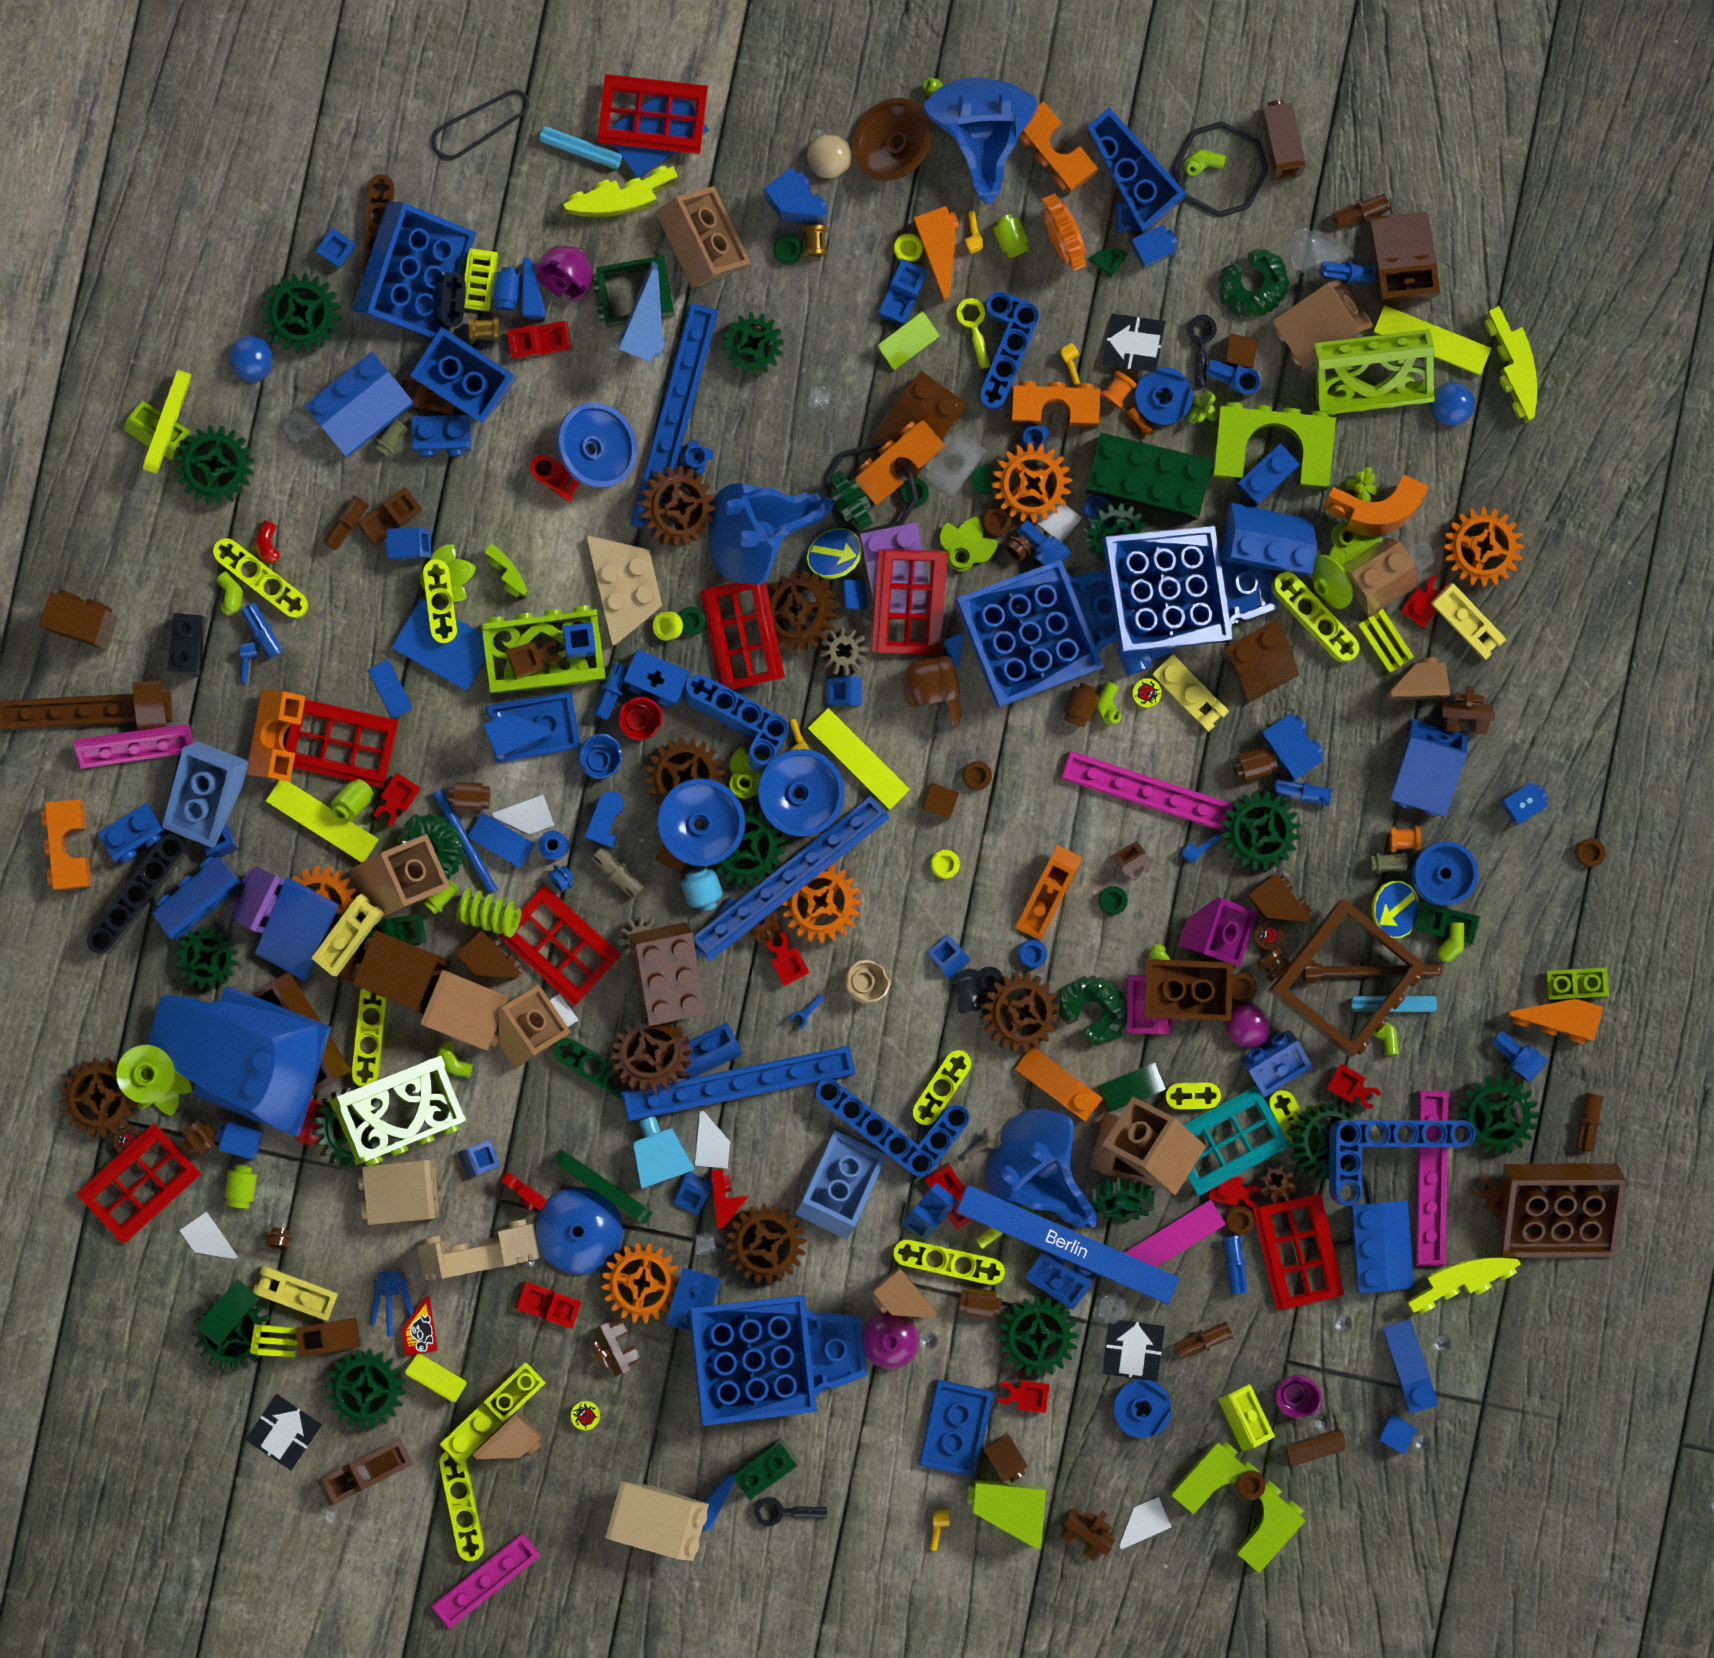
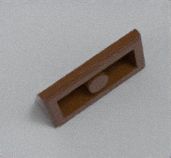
[1284,1429,1346,1466]

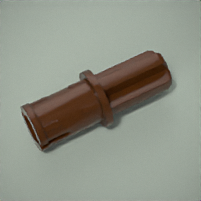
[1332,193,1391,228]
[323,495,369,551]
[1576,1093,1604,1152]
[1175,1321,1233,1359]

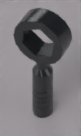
[1187,314,1217,387]
[755,1496,827,1527]

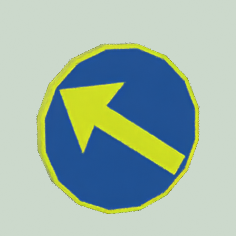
[807,528,863,579]
[1372,881,1420,938]

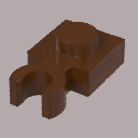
[506,641,561,680]
[1470,1176,1501,1219]

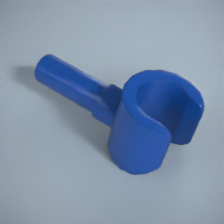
[240,642,258,683]
[1181,834,1221,863]
[789,994,824,1029]

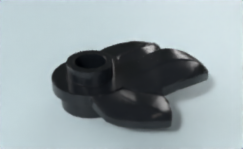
[952,966,1003,1014]

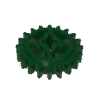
[261,273,342,353]
[174,425,256,506]
[1220,791,1301,871]
[710,806,785,886]
[1458,1074,1539,1155]
[311,1088,390,1169]
[998,1296,1079,1377]
[325,1348,407,1430]

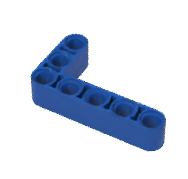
[816,1079,970,1177]
[1329,1120,1476,1206]

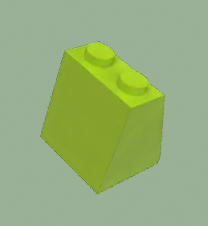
[967,1479,1046,1549]

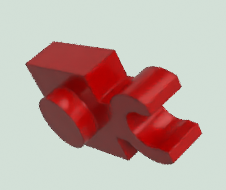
[1400,575,1448,629]
[374,773,422,827]
[766,932,810,987]
[1326,1063,1381,1109]
[501,1171,548,1211]
[1208,1176,1262,1207]
[997,1380,1050,1413]

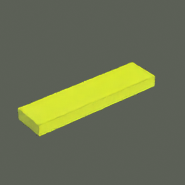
[1373,305,1491,376]
[808,708,910,810]
[266,780,380,862]

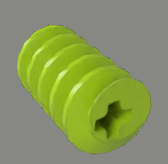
[456,887,522,937]

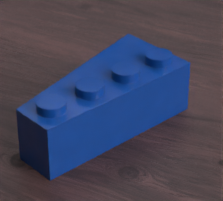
[1087,107,1186,235]

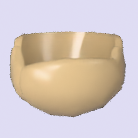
[806,135,853,179]
[844,960,891,1004]

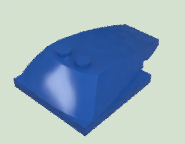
[1102,526,1278,653]
[954,560,1118,708]
[147,986,332,1136]
[688,1295,867,1426]

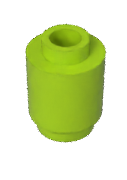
[992,214,1029,259]
[331,779,373,822]
[225,1165,257,1208]

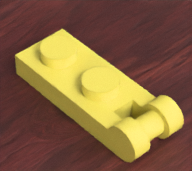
[1430,583,1506,661]
[1152,654,1229,732]
[311,894,384,977]
[253,1265,339,1321]

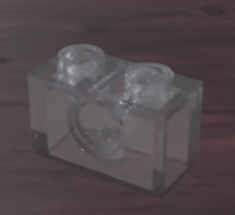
[923,430,987,500]

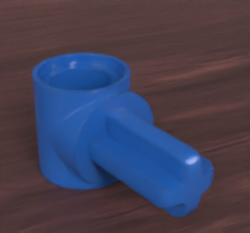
[1205,359,1261,398]
[1017,521,1071,566]
[1116,647,1175,676]
[1491,1031,1548,1083]

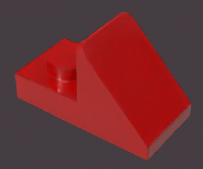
[711,1169,750,1228]

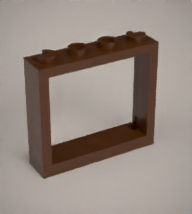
[1268,899,1425,1057]

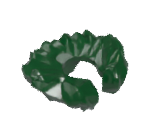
[1219,249,1290,318]
[395,814,464,880]
[1059,975,1127,1046]

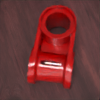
[530,455,580,503]

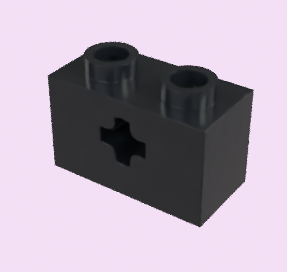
[167,613,207,676]

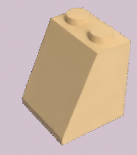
[358,1159,440,1225]
[605,1481,709,1561]

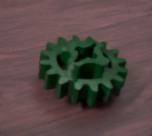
[722,312,784,376]
[828,470,873,530]
[1083,501,1146,562]
[175,927,239,989]
[1091,1178,1154,1222]

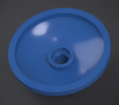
[557,402,637,488]
[758,749,845,836]
[657,779,745,866]
[536,1187,623,1275]

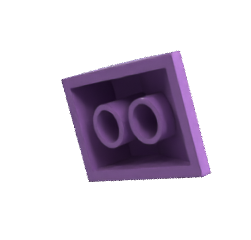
[860,522,929,614]
[229,866,285,933]

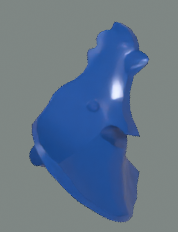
[924,77,1037,204]
[709,483,834,585]
[985,1108,1097,1228]

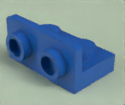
[412,415,472,457]
[97,802,166,864]
[1241,1030,1313,1097]
[1025,1251,1097,1310]
[665,1268,721,1330]

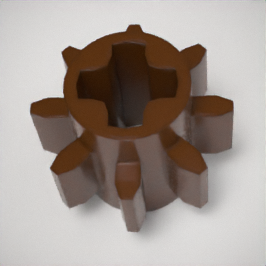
[746,911,780,944]
[180,1121,217,1157]
[1260,1165,1297,1204]

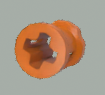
[1100,370,1137,409]
[1389,826,1421,852]

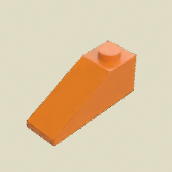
[914,206,960,303]
[1015,845,1083,941]
[1015,1046,1103,1122]

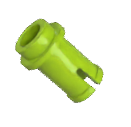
[423,879,460,914]

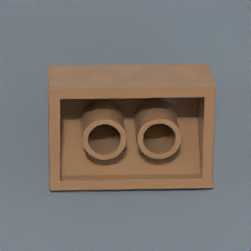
[655,186,751,289]
[872,1267,938,1318]

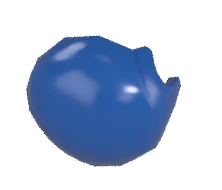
[229,335,273,383]
[1430,382,1475,426]
[578,734,623,779]

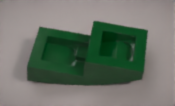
[1415,902,1481,945]
[363,913,427,945]
[1097,1063,1166,1113]
[196,1279,260,1346]

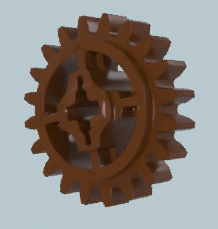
[637,466,716,546]
[768,571,839,651]
[645,737,726,805]
[980,972,1060,1052]
[611,1018,692,1095]
[59,1057,141,1138]
[726,1203,807,1284]

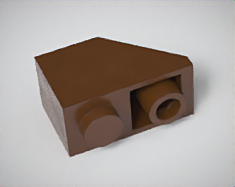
[1247,873,1312,923]
[456,931,522,978]
[295,1318,361,1357]
[983,1433,1028,1483]

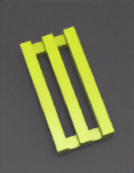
[1358,609,1414,673]
[250,1324,297,1357]

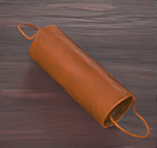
[1122,402,1157,441]

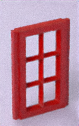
[597,74,708,155]
[871,548,948,655]
[700,581,785,690]
[285,699,399,788]
[498,885,622,1006]
[76,1122,202,1244]
[1253,1193,1345,1311]

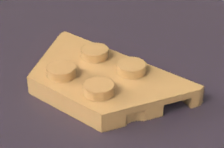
[587,536,663,646]

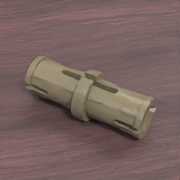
[590,846,644,900]

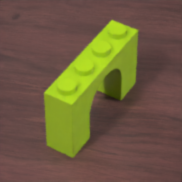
[1212,402,1336,490]
[1170,1441,1306,1573]

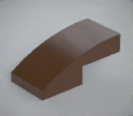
[397,372,455,415]
[357,487,423,547]
[132,680,168,731]

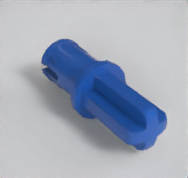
[1319,261,1375,285]
[241,603,284,660]
[593,661,629,720]
[1274,778,1333,807]
[1222,1236,1247,1295]

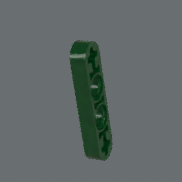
[554,1038,640,1100]
[552,1148,653,1224]

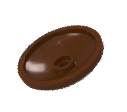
[852,98,932,181]

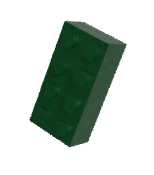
[1085,432,1213,520]

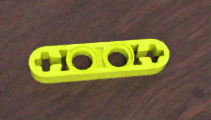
[143,370,192,474]
[213,538,309,618]
[1271,572,1359,663]
[352,989,387,1087]
[894,1239,1005,1285]
[439,1451,484,1561]

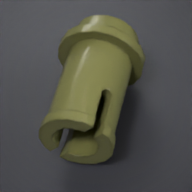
[374,420,408,457]
[1370,852,1407,876]

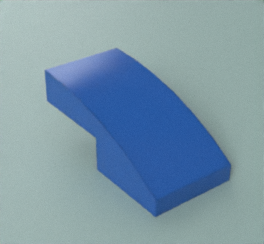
[877,259,928,327]
[467,812,535,869]
[901,1183,958,1243]

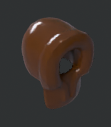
[902,655,962,728]

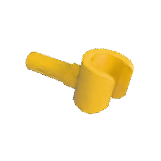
[964,211,983,254]
[1060,343,1080,385]
[789,719,809,750]
[930,1510,950,1551]

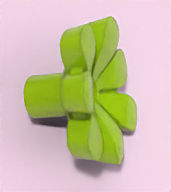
[1186,390,1219,424]
[1346,467,1377,502]

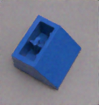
[764,167,828,225]

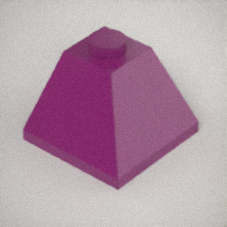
[1179,897,1258,967]

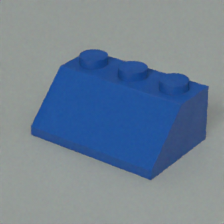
[410,327,518,424]
[304,351,414,458]
[1220,503,1317,577]
[152,856,242,940]
[1349,1200,1414,1293]

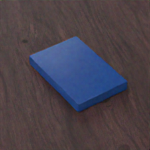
[610,96,709,178]
[392,598,496,692]
[486,691,581,763]
[255,878,339,981]
[919,1379,994,1478]

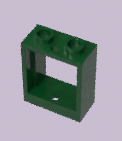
[592,255,675,328]
[732,1437,798,1501]

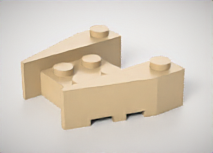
[417,1219,540,1281]

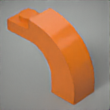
[1322,474,1429,536]

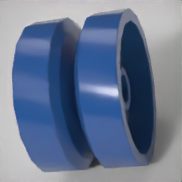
[1410,841,1479,907]

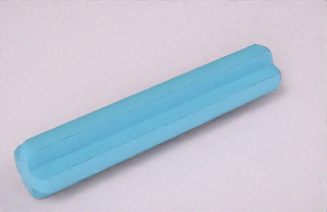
[539,126,622,170]
[1351,996,1437,1012]

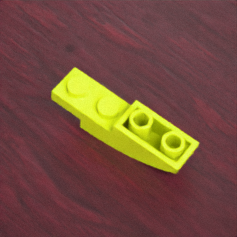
[564,165,679,217]
[1484,306,1537,423]
[1405,1257,1521,1314]
[439,1362,545,1466]

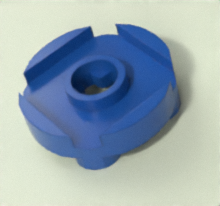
[1135,367,1193,426]
[1113,1379,1172,1438]

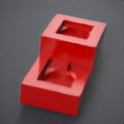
[506,320,572,359]
[924,1162,972,1230]
[515,1281,582,1329]

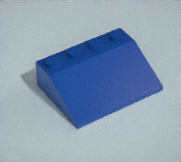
[352,202,476,339]

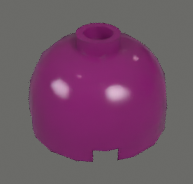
[533,245,593,302]
[862,1312,920,1370]

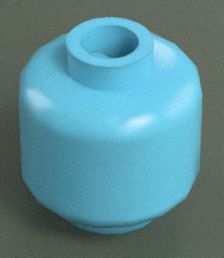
[681,866,723,912]

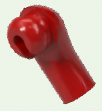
[254,520,280,564]

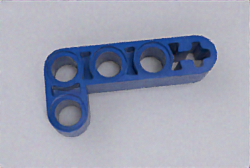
[980,291,1039,412]
[683,674,789,773]

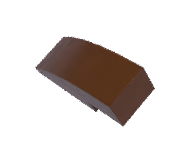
[317,1439,413,1506]

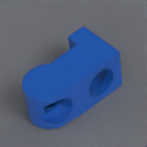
[585,791,625,848]

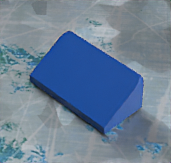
[684,1022,742,1078]

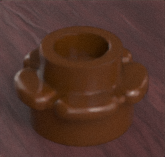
[1005,535,1031,562]
[264,1227,293,1250]

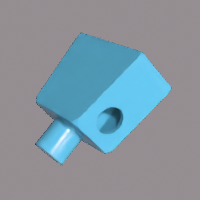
[633,1116,695,1189]

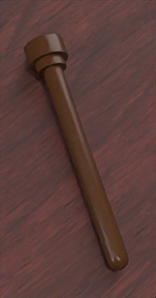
[1303,960,1443,984]

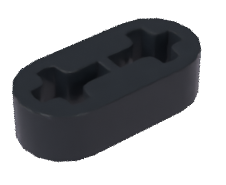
[434,272,466,327]

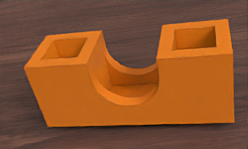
[1018,101,1098,194]
[1011,381,1100,427]
[855,420,946,506]
[246,689,306,782]
[41,799,92,891]

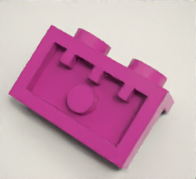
[1127,975,1174,1034]

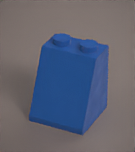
[1391,718,1468,816]

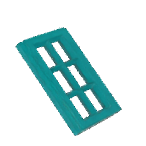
[1184,1086,1288,1196]

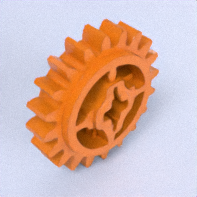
[1041,193,1086,272]
[991,442,1072,523]
[1443,507,1524,588]
[781,864,862,944]
[292,865,362,940]
[602,1242,680,1323]

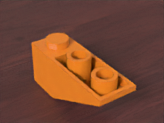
[1506,999,1603,1044]

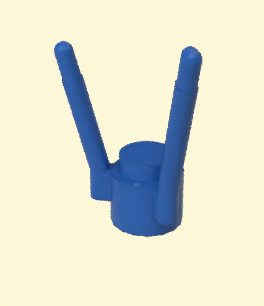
[370,1271,414,1337]

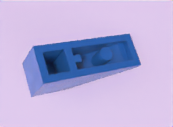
[1382,1319,1438,1413]

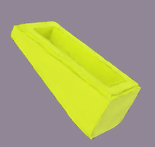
[464,248,499,312]

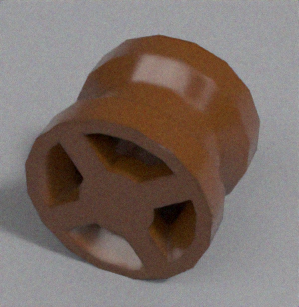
[1256,947,1290,982]

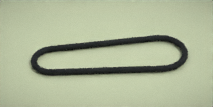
[431,89,529,160]

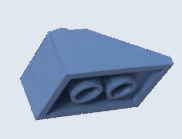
[618,261,665,362]
[162,741,249,848]
[794,1130,887,1240]

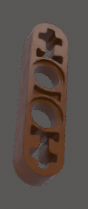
[362,174,395,277]

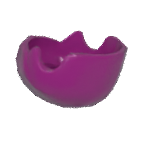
[1225,1002,1270,1049]
[1275,1374,1322,1419]

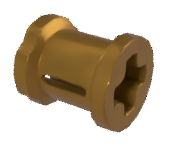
[802,224,828,257]
[469,317,500,343]

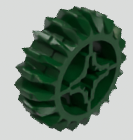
[1286,1101,1363,1179]
[192,1294,270,1371]

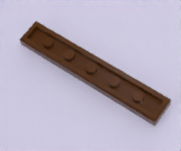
[0,692,173,730]

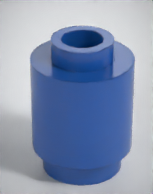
[491,267,522,311]
[538,830,569,861]

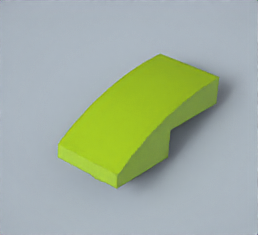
[485,543,529,598]
[1547,967,1609,1000]

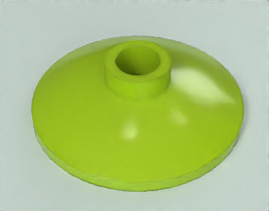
[1310,555,1353,609]
[116,1045,175,1103]

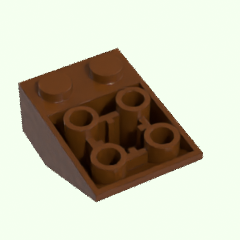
[1370,212,1440,303]

